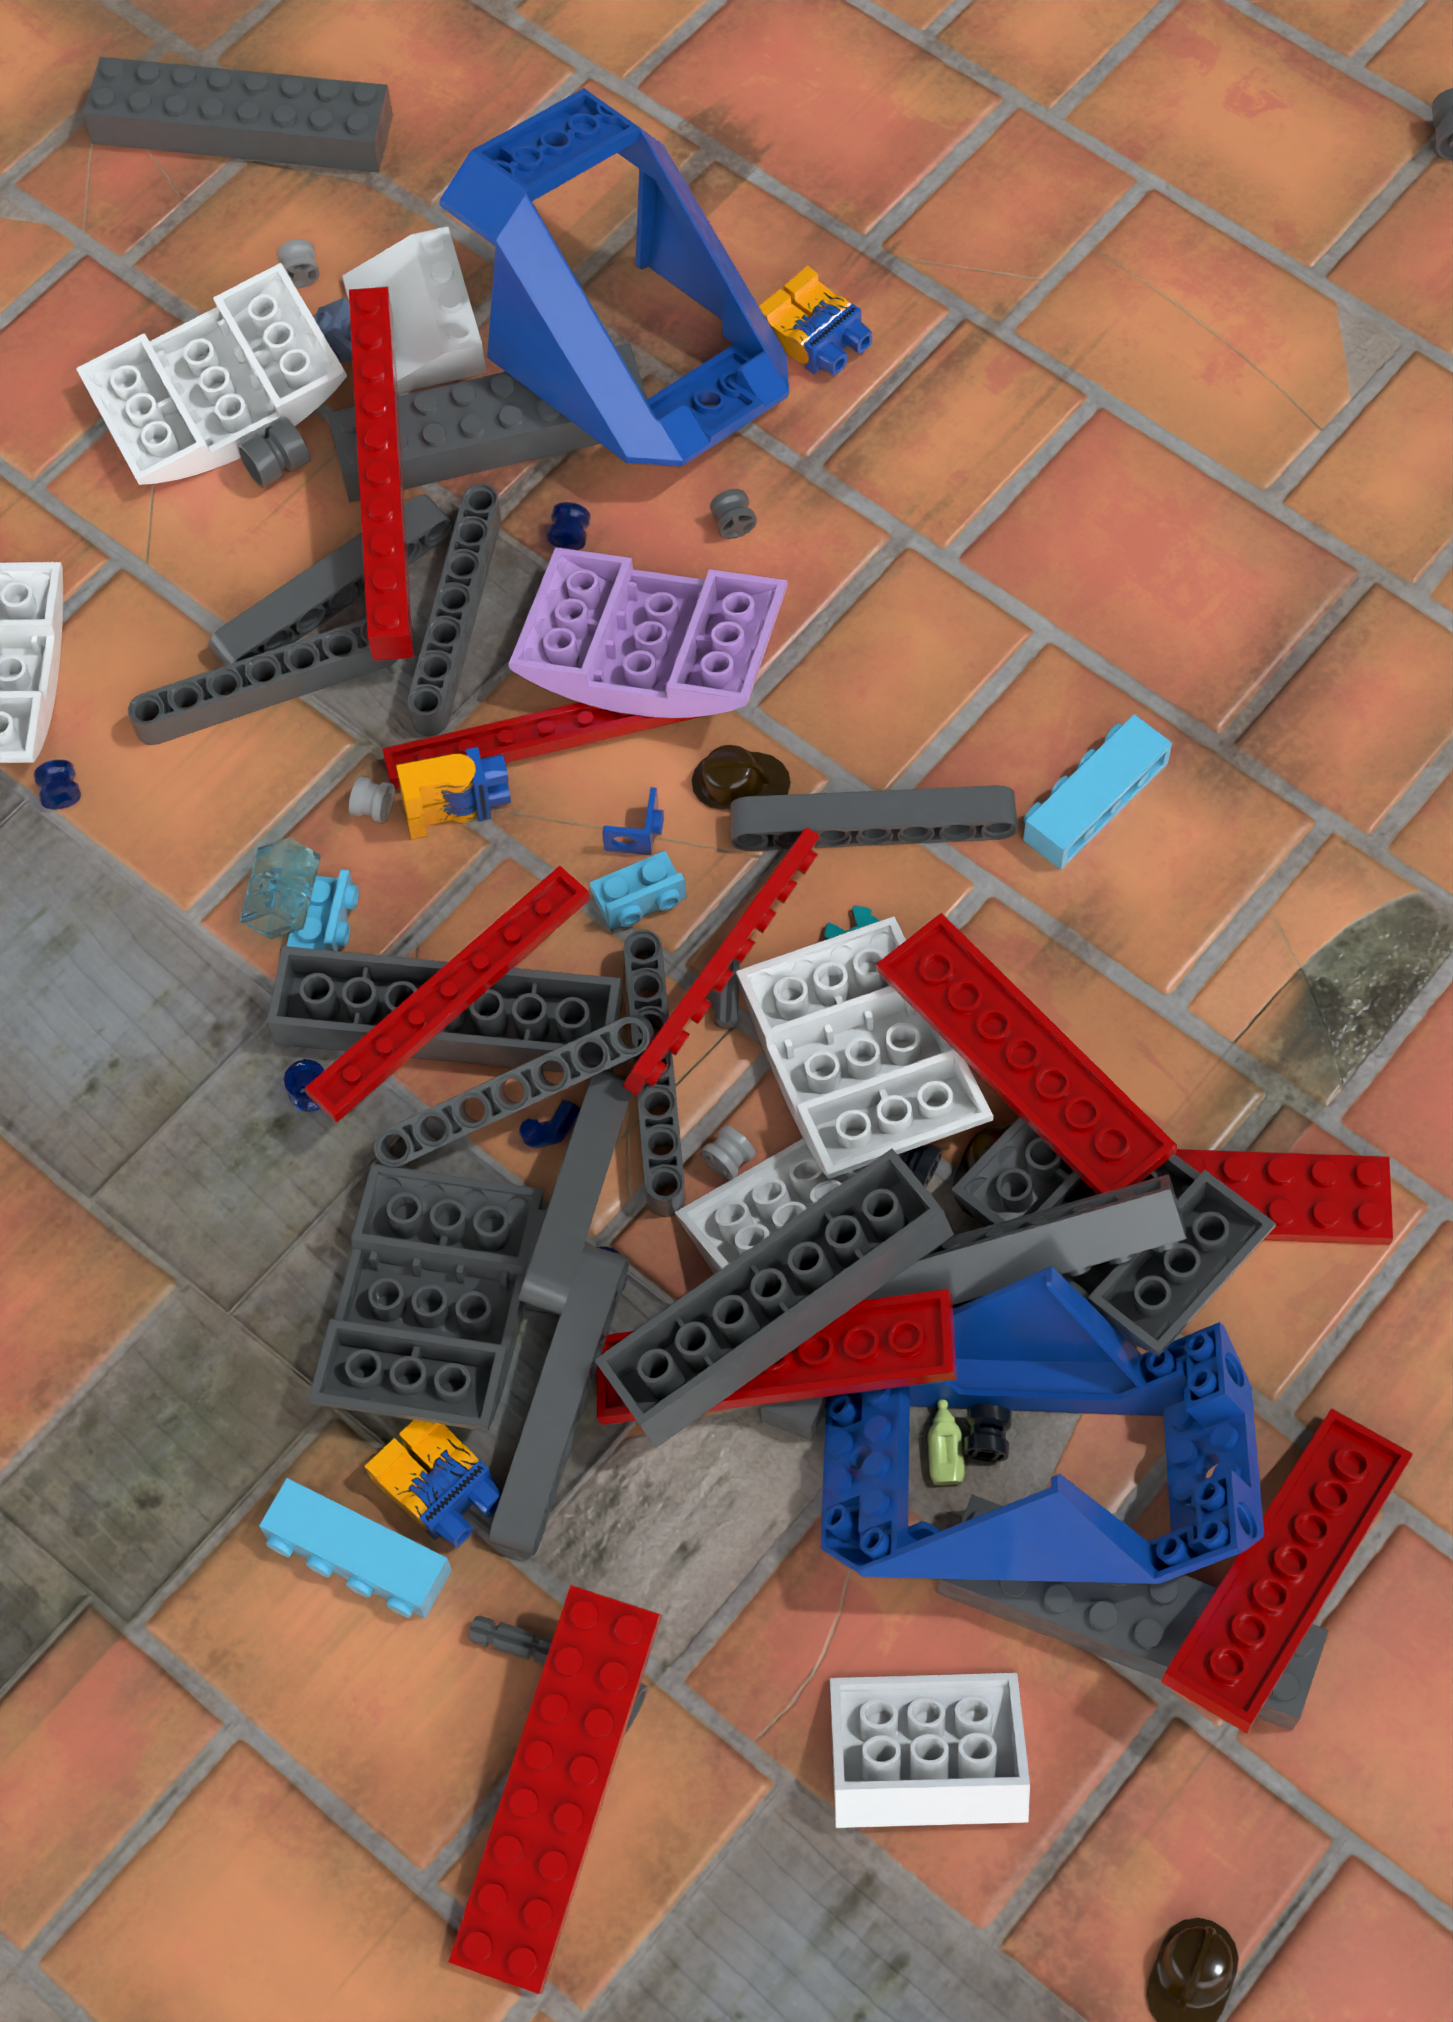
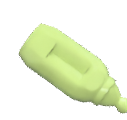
[927,1399,965,1486]

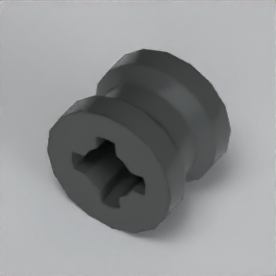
[710,489,757,539]

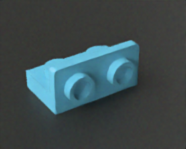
[589,851,687,930]
[287,869,359,951]

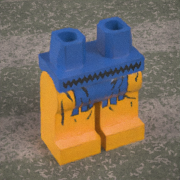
[759,266,872,376]
[396,747,511,840]
[364,1420,501,1548]

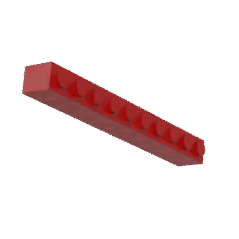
[349,286,414,661]

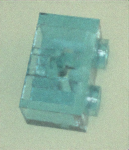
[240,837,321,939]

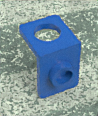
[602,787,664,855]

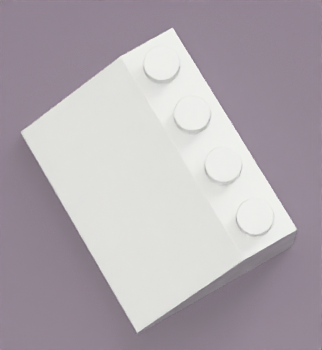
[342,226,487,393]
[675,1139,862,1274]
[830,1673,1030,1828]

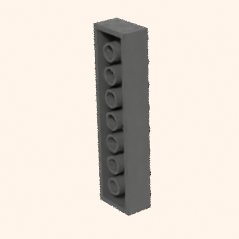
[83,57,393,172]
[327,343,647,502]
[267,946,623,1073]
[594,1148,954,1448]
[937,1494,1329,1731]

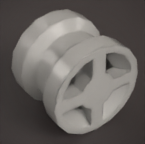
[277,239,320,288]
[349,776,395,823]
[700,1125,756,1181]

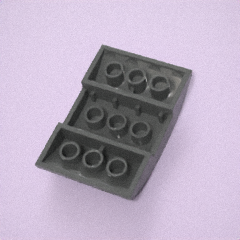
[951,1117,1276,1356]
[308,1164,544,1432]

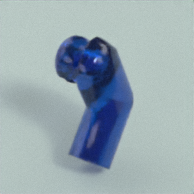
[519,1100,580,1149]

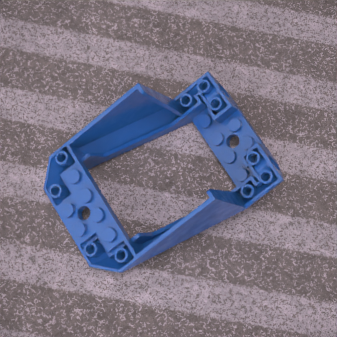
[439,88,789,466]
[820,1266,1264,1584]

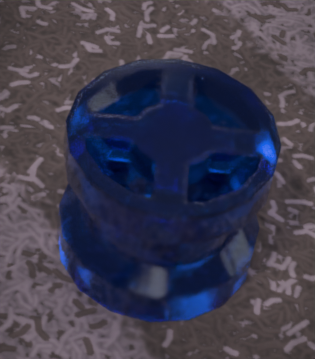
[547,502,591,550]
[33,760,82,810]
[283,1059,325,1112]

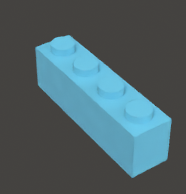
[1023,714,1172,870]
[259,1478,452,1619]

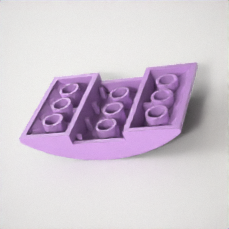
[509,547,788,718]

